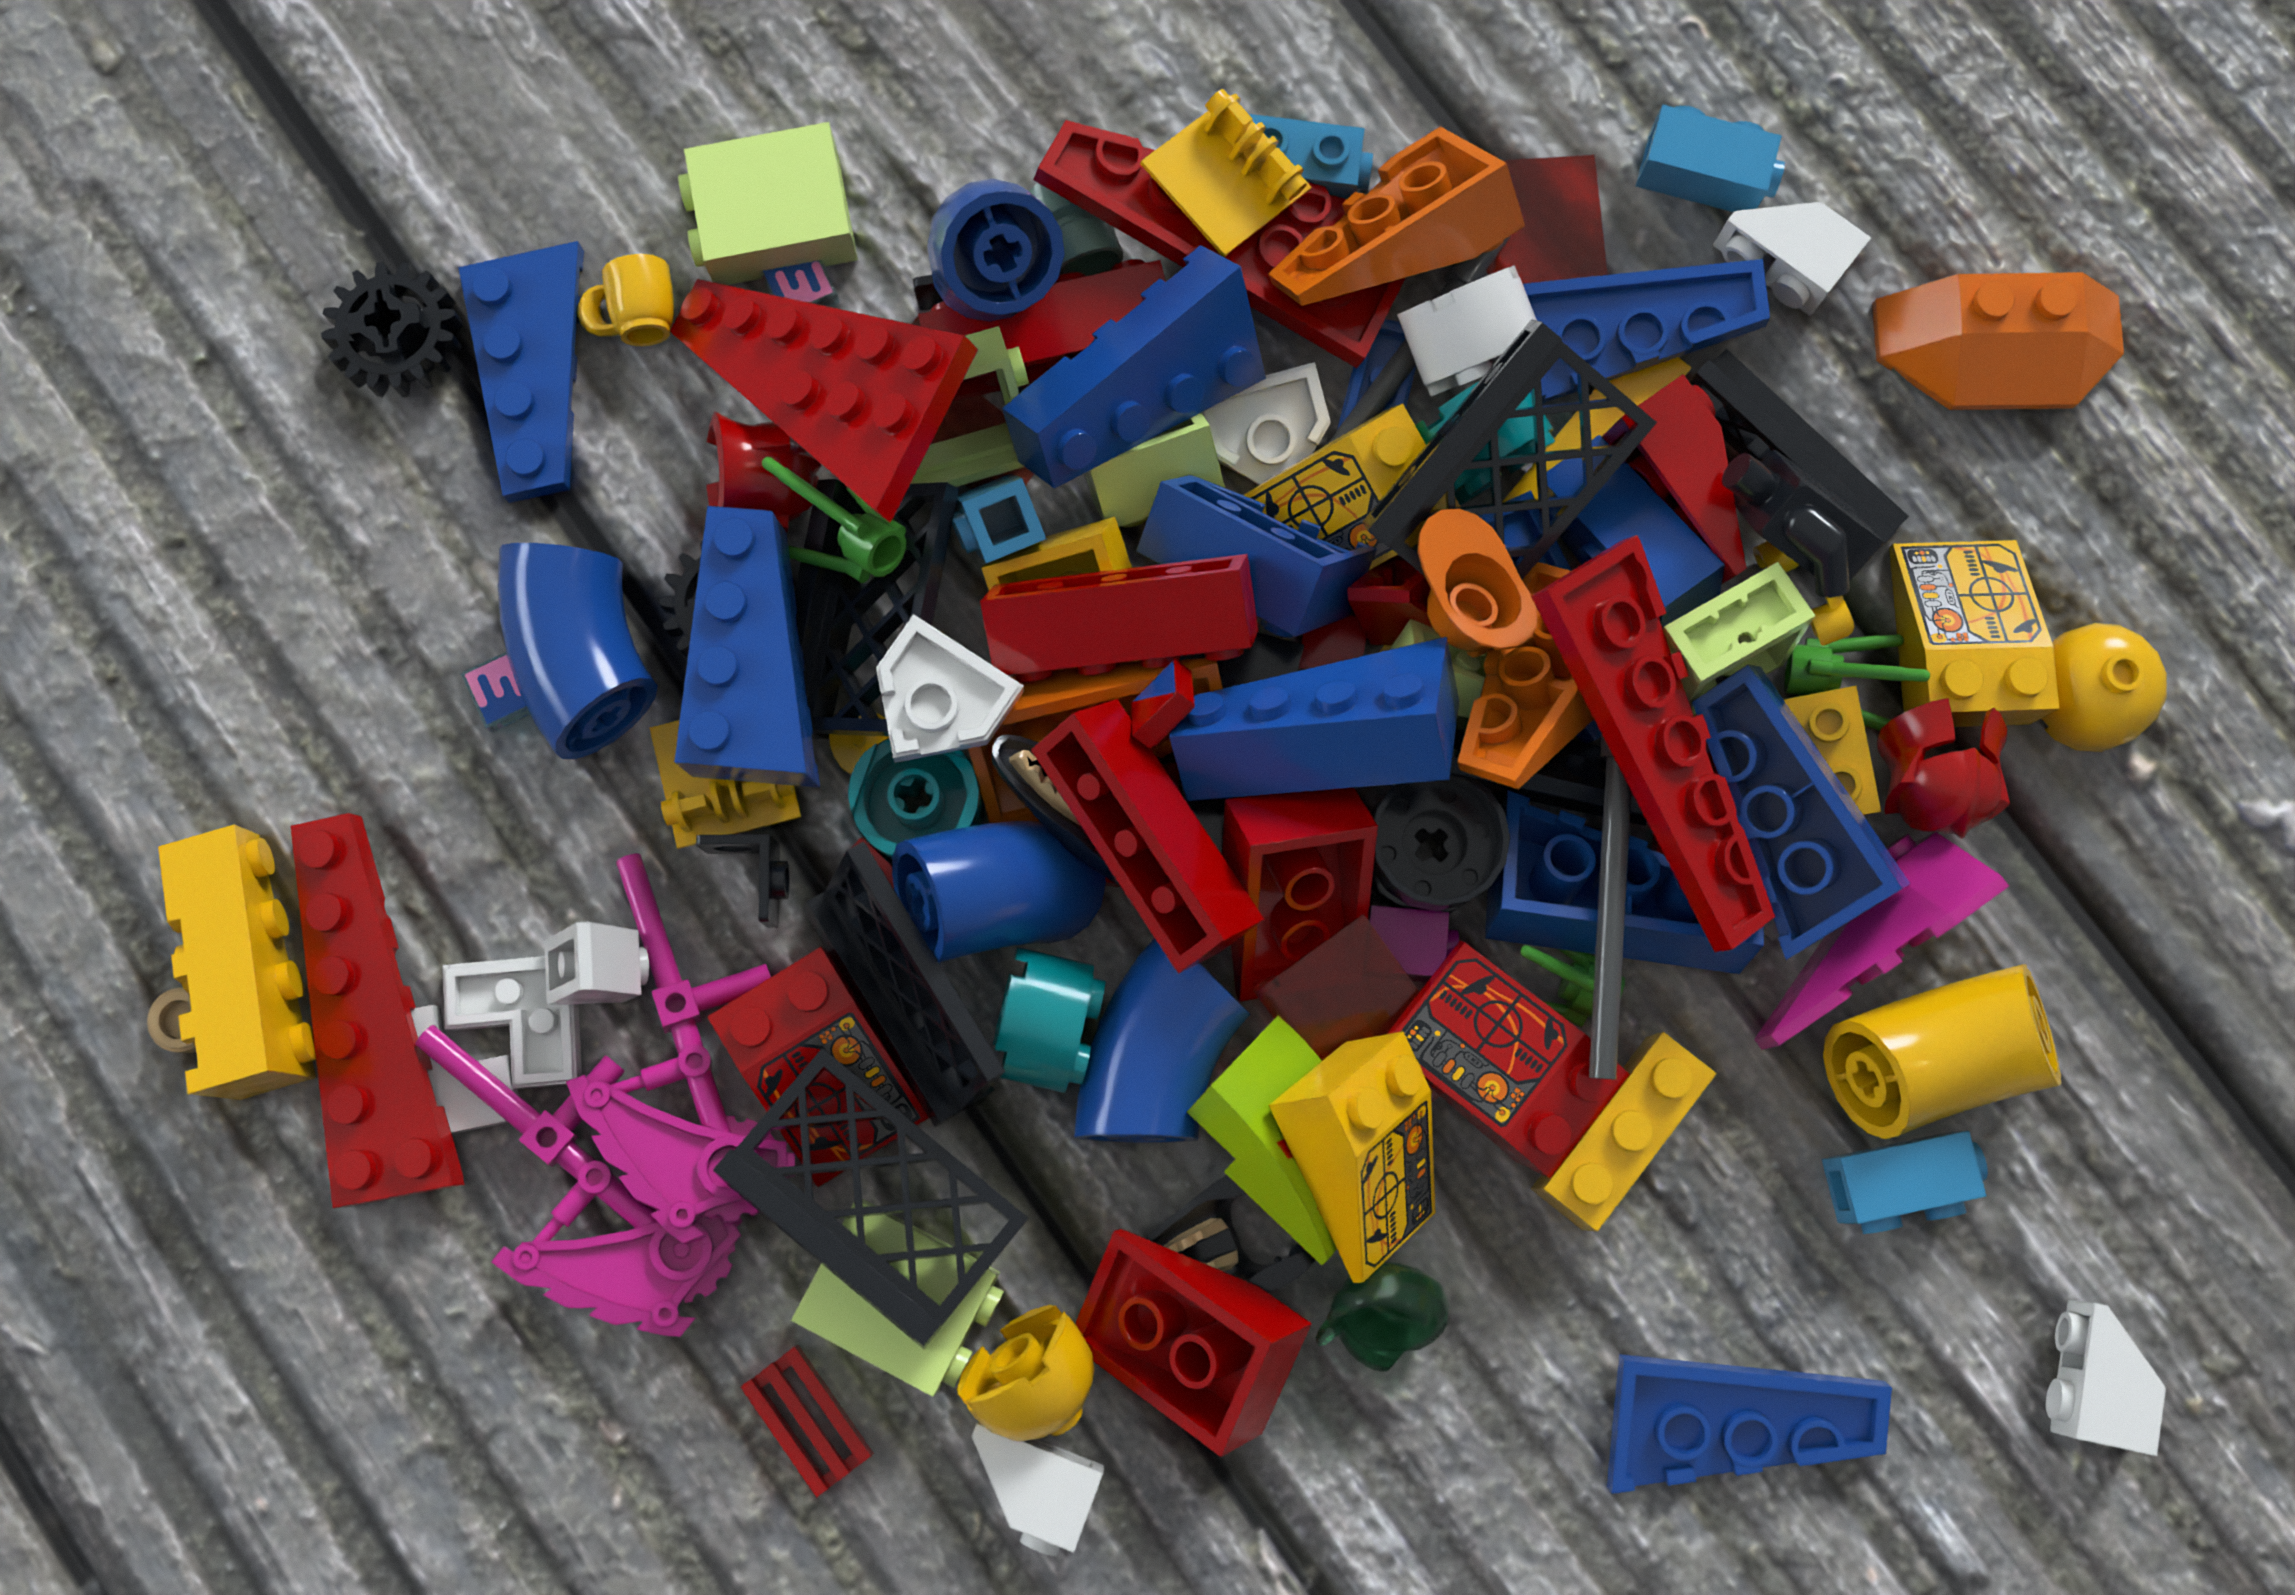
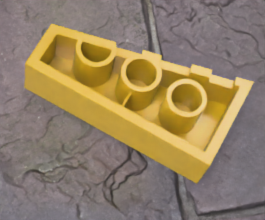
[158,824,316,1100]

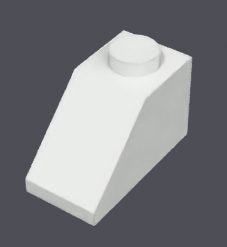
[544,922,649,1005]
[972,1421,1104,1556]

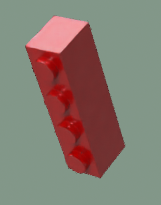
[918,259,1166,402]
[980,554,1259,682]
[1031,699,1265,974]

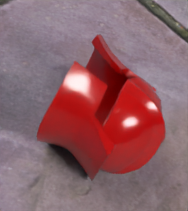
[706,411,821,533]
[1877,698,2010,839]

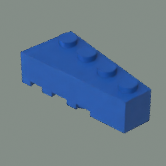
[1002,245,1266,489]
[674,506,820,788]
[1169,637,1459,801]
[1692,664,1911,960]
[1485,790,1764,974]

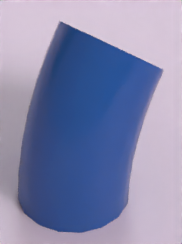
[927,178,1065,322]
[497,543,658,759]
[892,821,1106,963]
[1074,938,1251,1143]

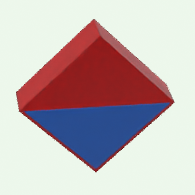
[1131,658,1195,749]

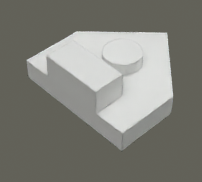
[1201,362,1331,486]
[876,614,1024,763]

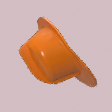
[1417,508,1537,658]

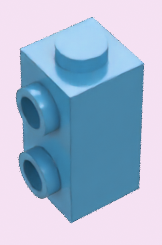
[1635,104,1785,212]
[1249,114,1373,199]
[952,473,1046,563]
[1821,1131,1988,1234]

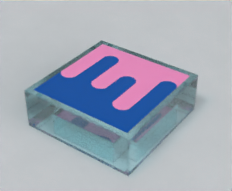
[760,260,840,307]
[461,652,531,733]

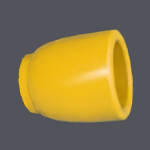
[577,254,674,347]

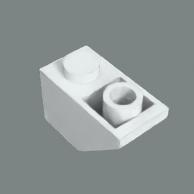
[1712,202,1871,316]
[2046,1300,2166,1456]

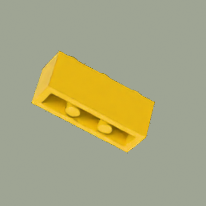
[1531,1032,1717,1232]

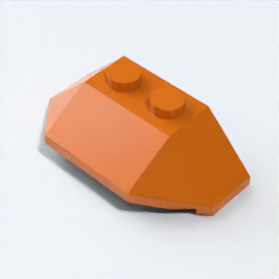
[1872,272,2124,410]

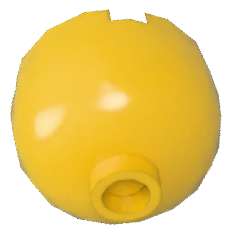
[2042,623,2167,752]
[957,1305,1095,1442]

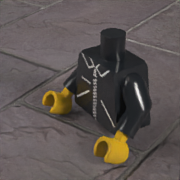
[1722,450,1885,646]

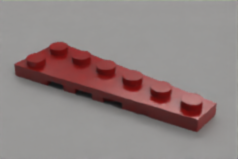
[1531,535,1775,952]
[290,813,464,1208]

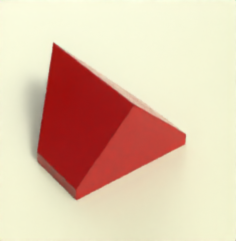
[1347,556,1493,650]

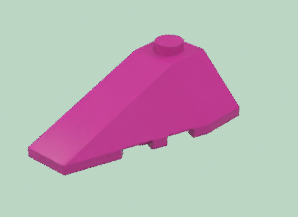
[1754,832,2009,1050]

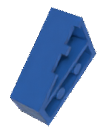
[1547,435,1725,629]
[1136,475,1377,638]

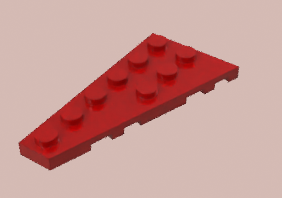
[1033,120,1406,368]
[670,279,979,523]

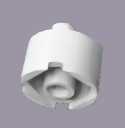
[1397,265,1536,396]

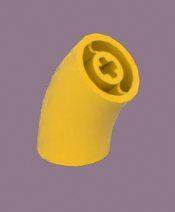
[1823,964,2061,1139]

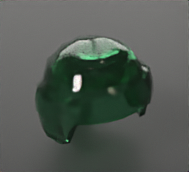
[1315,1262,1449,1372]

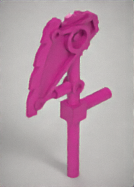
[566,853,795,1244]
[415,1025,743,1337]

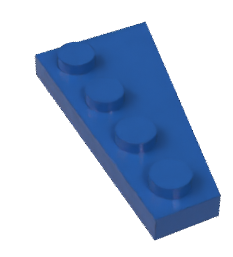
[458,241,584,503]
[1523,259,1770,404]
[1607,1354,1892,1494]

